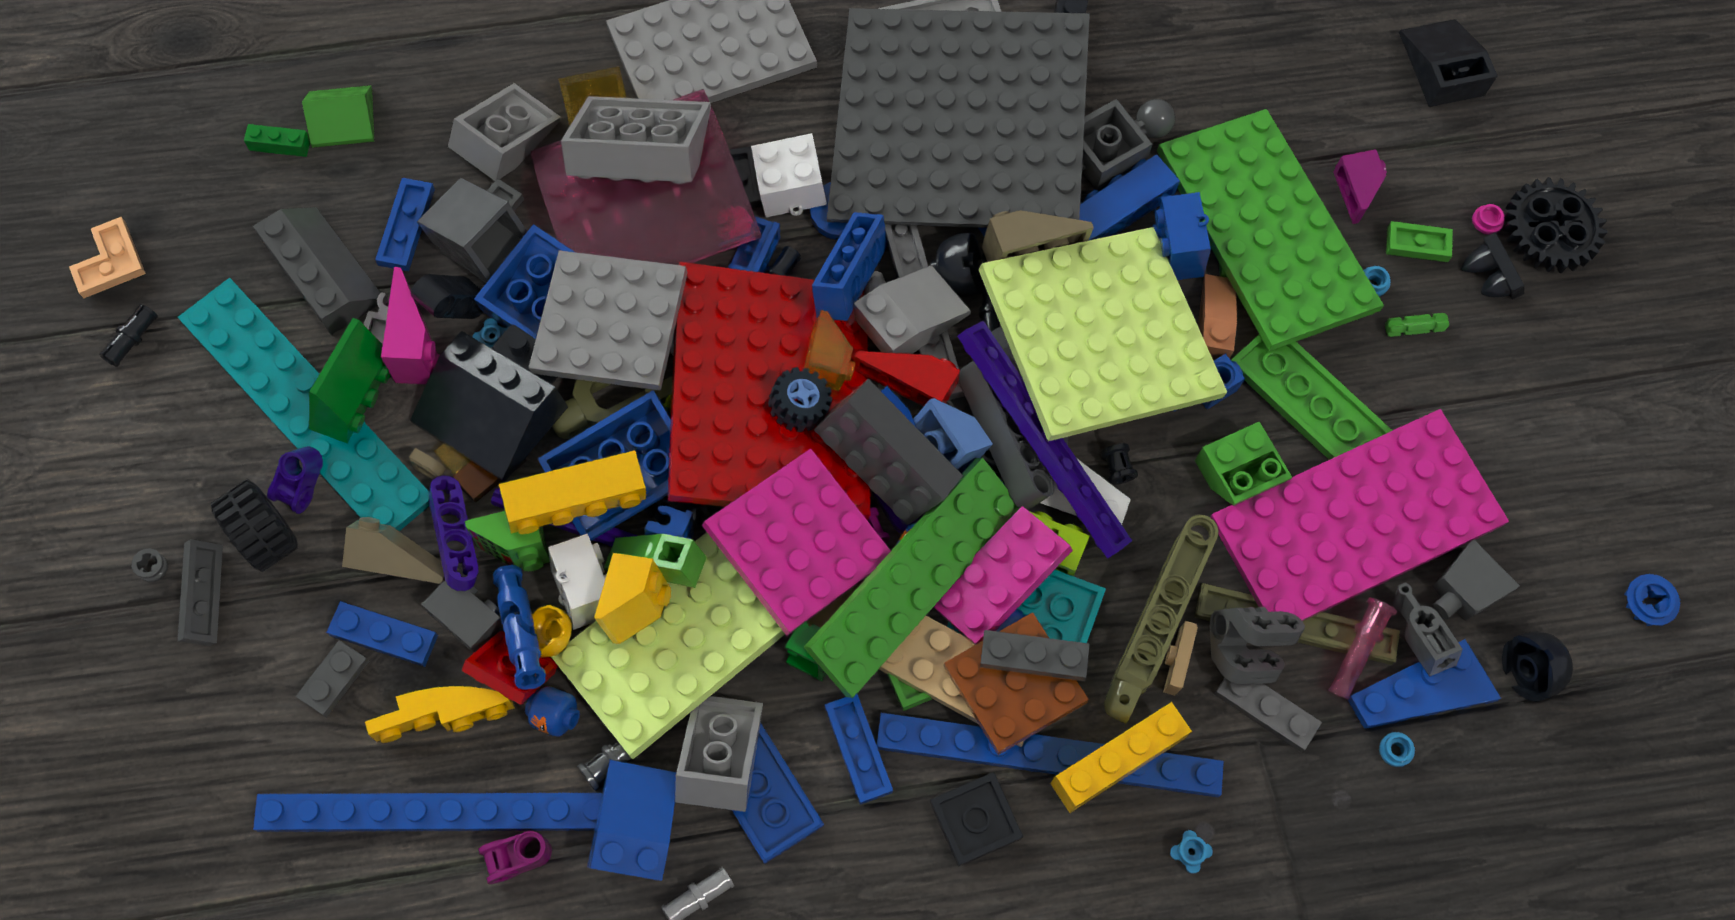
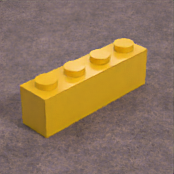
[499,450,646,534]
[1050,702,1192,813]

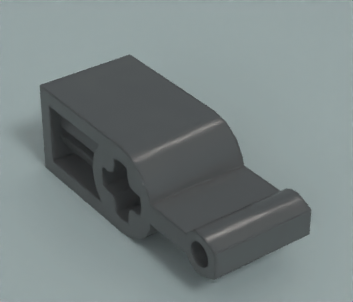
[1393,582,1463,677]

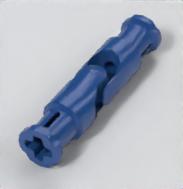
[493,565,546,690]

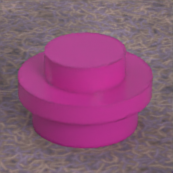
[1472,204,1504,234]

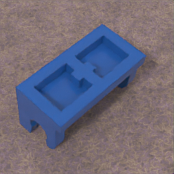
[728,216,780,273]
[645,506,694,539]

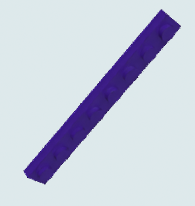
[957,321,1132,559]

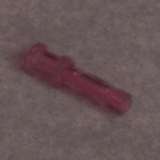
[1328,597,1397,700]

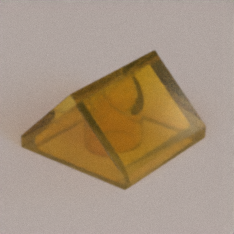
[558,66,626,125]

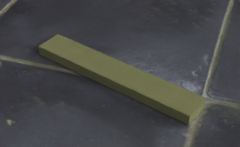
[1194,583,1400,665]

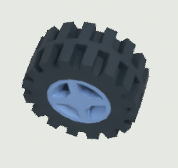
[768,367,832,432]

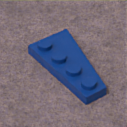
[1347,639,1501,729]

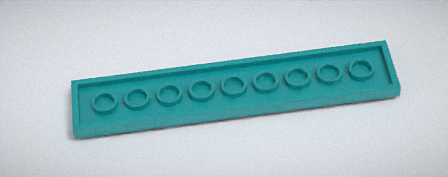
[178,278,430,531]

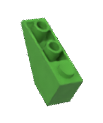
[604,534,707,588]

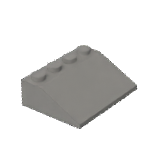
[561,96,711,184]

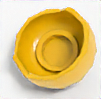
[532,605,572,658]

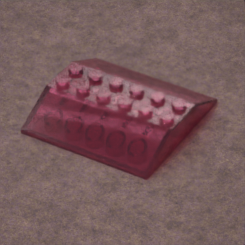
[530,89,762,265]

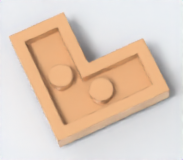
[69,217,146,298]

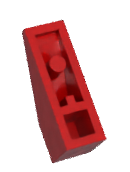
[854,351,961,407]

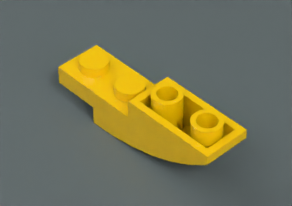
[365,686,515,743]

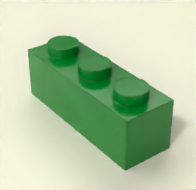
[244,124,310,157]

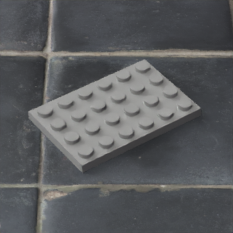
[606,0,817,103]

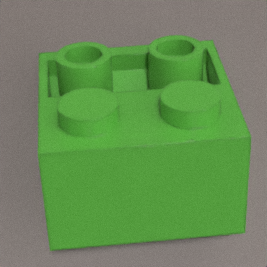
[1195,421,1292,506]

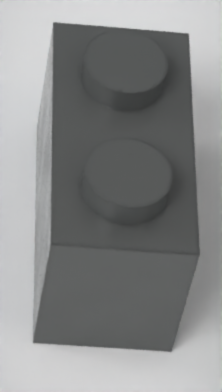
[421,580,503,653]

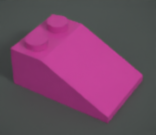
[381,267,440,384]

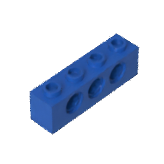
[812,212,887,321]

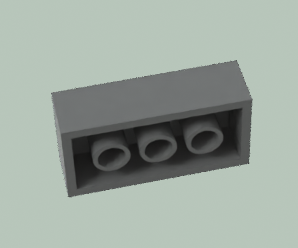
[814,379,963,525]

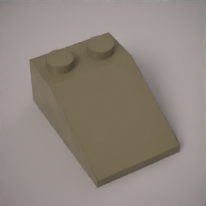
[982,210,1094,262]

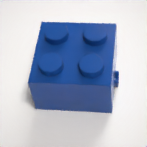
[1152,192,1211,280]

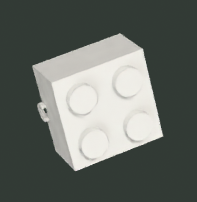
[751,133,827,217]
[548,534,607,630]

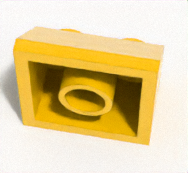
[594,553,671,644]

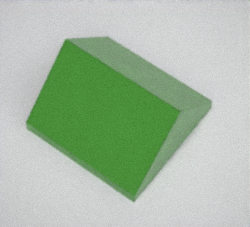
[302,85,374,148]

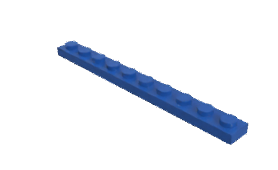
[877,713,1224,798]
[253,793,602,832]

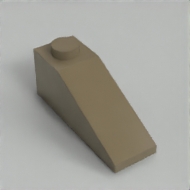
[342,517,445,584]

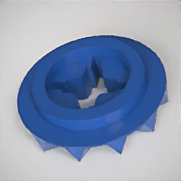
[1624,574,1680,627]

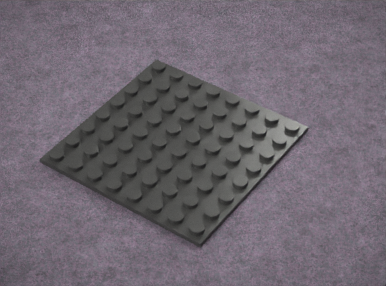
[827,8,1090,228]

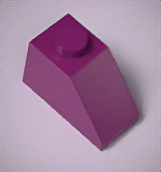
[1333,149,1387,224]

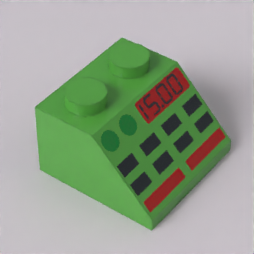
[465,511,550,571]

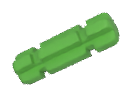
[1385,313,1449,337]

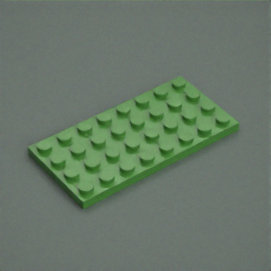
[1157,109,1384,351]

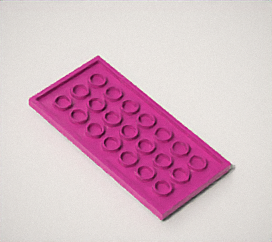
[1210,409,1509,621]

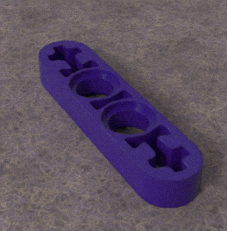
[429,475,479,591]

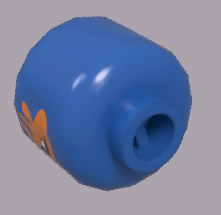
[525,686,580,737]

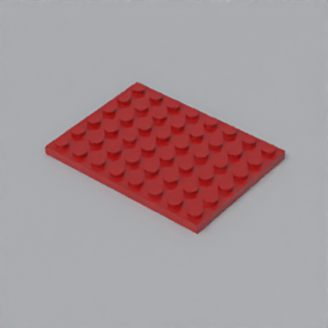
[668,262,871,520]

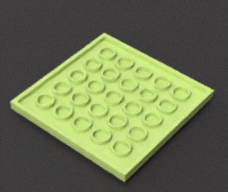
[979,227,1227,441]

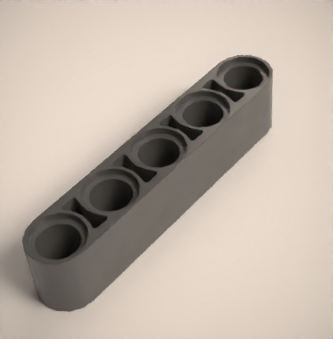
[959,360,1054,510]

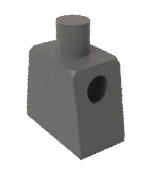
[1433,539,1520,621]

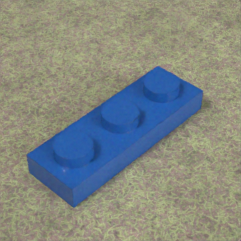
[375,178,435,272]
[326,601,438,667]
[825,694,893,805]

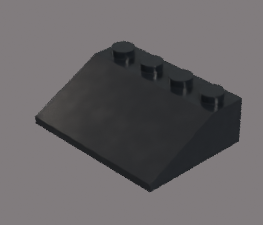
[410,331,568,482]

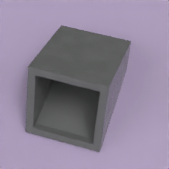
[417,178,527,283]

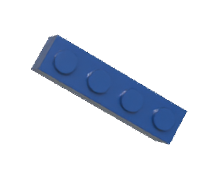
[1079,154,1180,241]

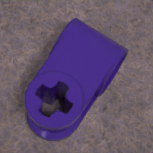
[267,446,323,514]

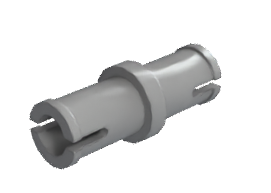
[661,867,734,920]

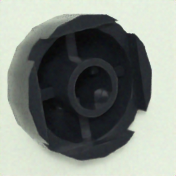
[931,232,982,296]
[1502,631,1573,702]

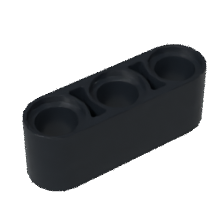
[411,274,483,319]

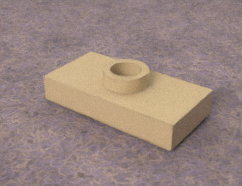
[1163,621,1198,696]

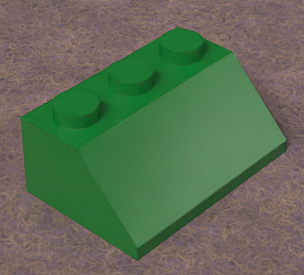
[309,318,391,443]

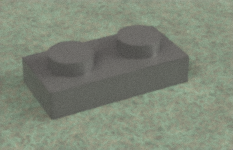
[295,640,369,718]

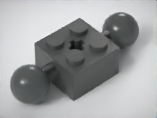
[1082,99,1176,191]

